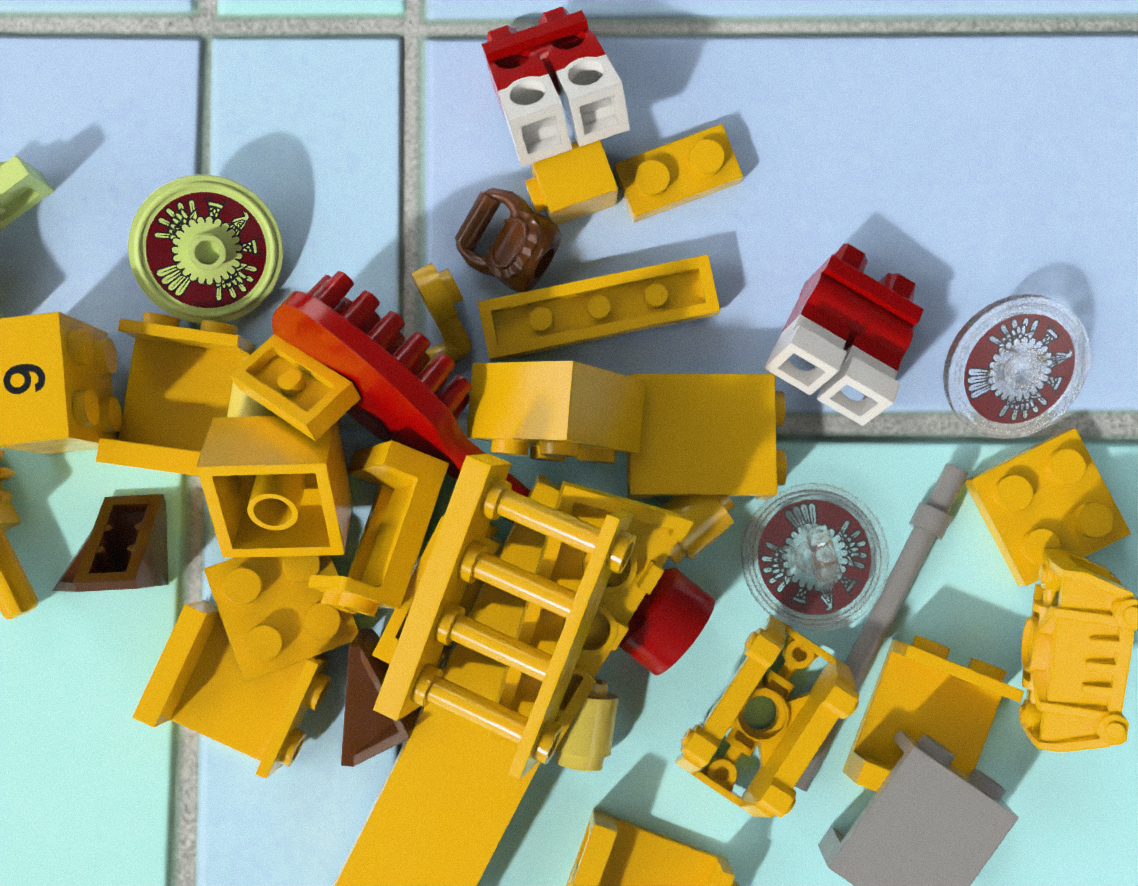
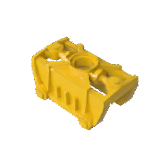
[1019,548,1138,753]
[675,615,859,818]

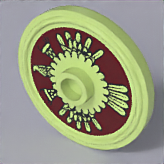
[128,174,283,324]

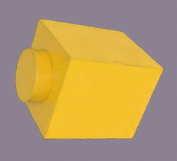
[524,140,618,226]

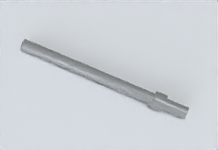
[795,463,968,792]

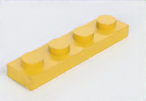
[477,254,720,362]

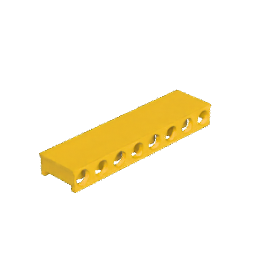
[333,474,561,886]

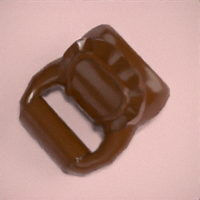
[455,188,562,293]

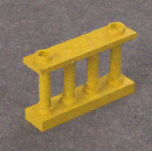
[373,454,636,780]

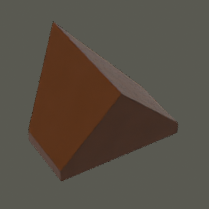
[52,494,168,592]
[341,628,422,767]

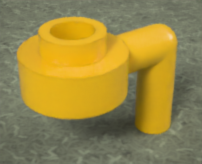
[410,263,472,373]

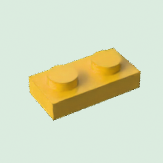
[613,124,743,223]
[229,334,361,441]

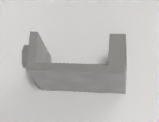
[818,729,1019,886]

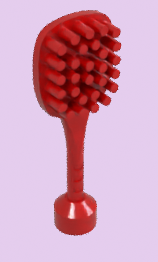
[272,271,715,676]

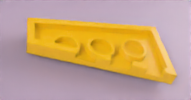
[487,480,694,746]

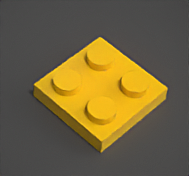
[964,428,1131,586]
[204,555,359,684]

